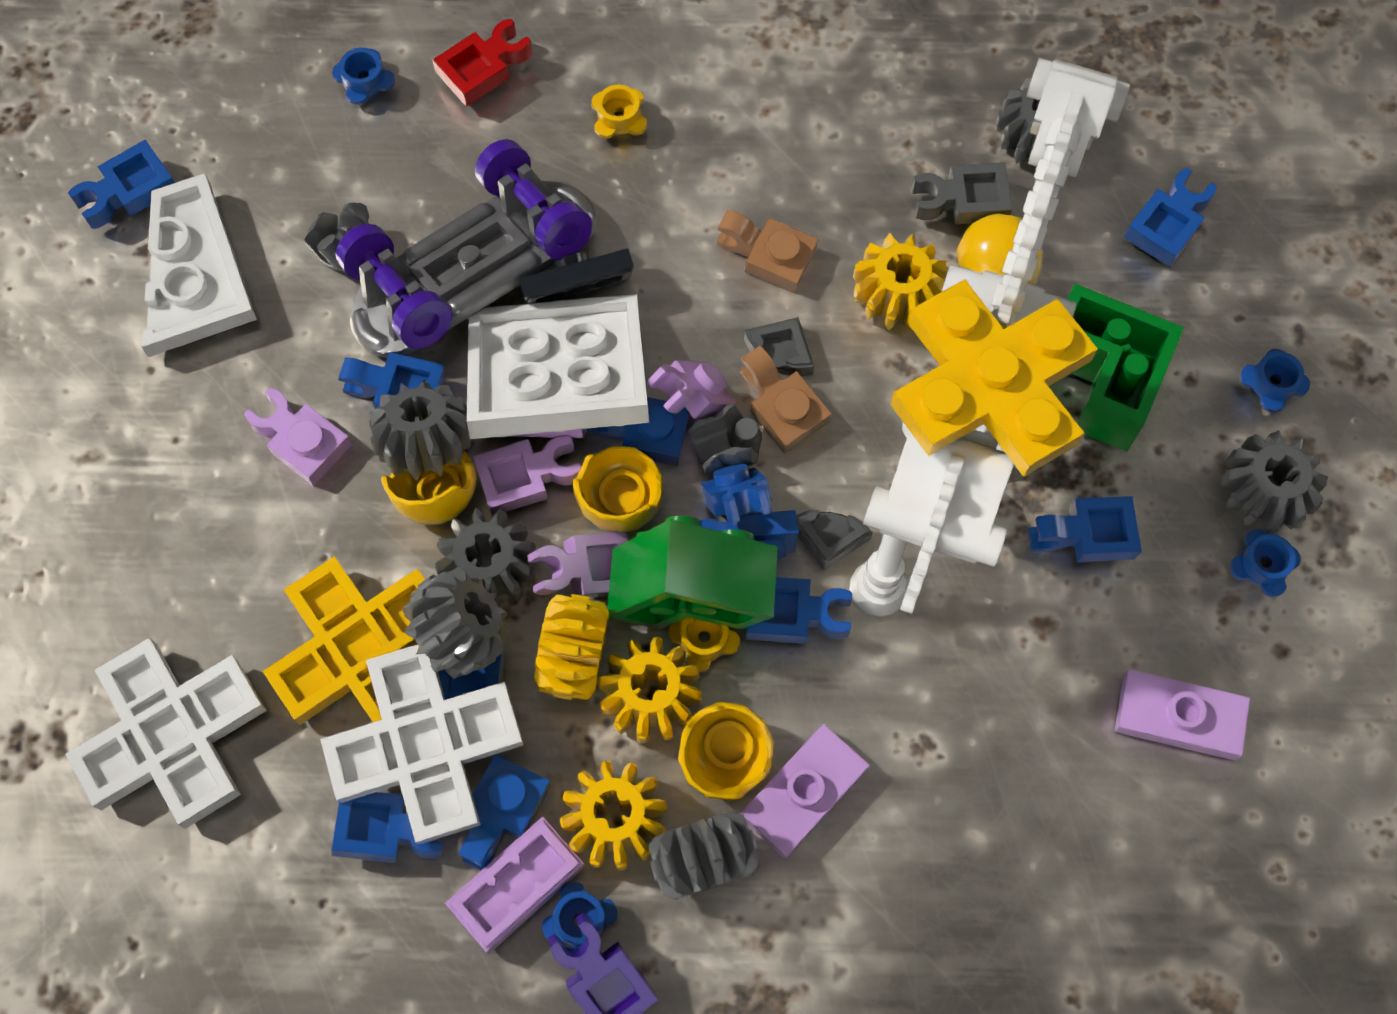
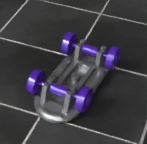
[336,139,597,358]

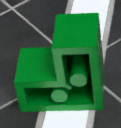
[1067,283,1184,452]
[607,516,778,629]

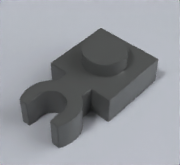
[912,162,1013,224]

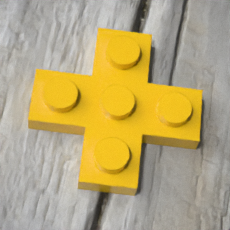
[890,279,1098,477]
[262,556,425,725]

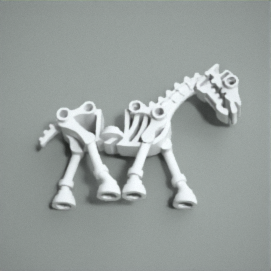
[849,58,1130,617]

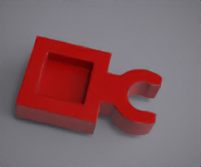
[432,19,533,107]

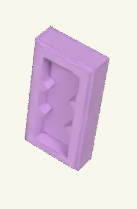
[1114,669,1250,761]
[740,723,870,860]
[445,817,585,955]

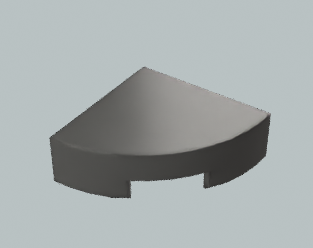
[744,317,814,376]
[796,510,873,570]

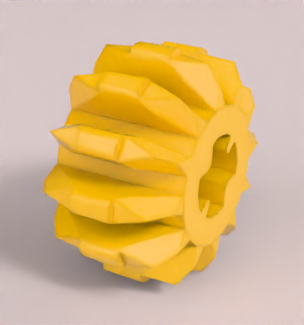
[853,233,948,331]
[534,594,609,700]
[598,637,702,743]
[560,761,667,870]

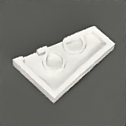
[142,173,257,357]

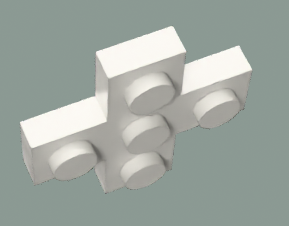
[65,638,267,829]
[320,644,524,845]

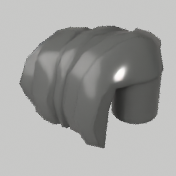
[304,202,370,271]
[688,404,762,473]

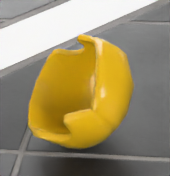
[956,213,1044,285]
[573,445,664,533]
[381,451,477,525]
[678,702,774,801]

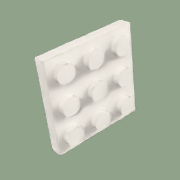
[467,294,649,439]

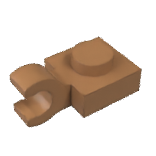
[716,209,819,293]
[740,346,832,454]

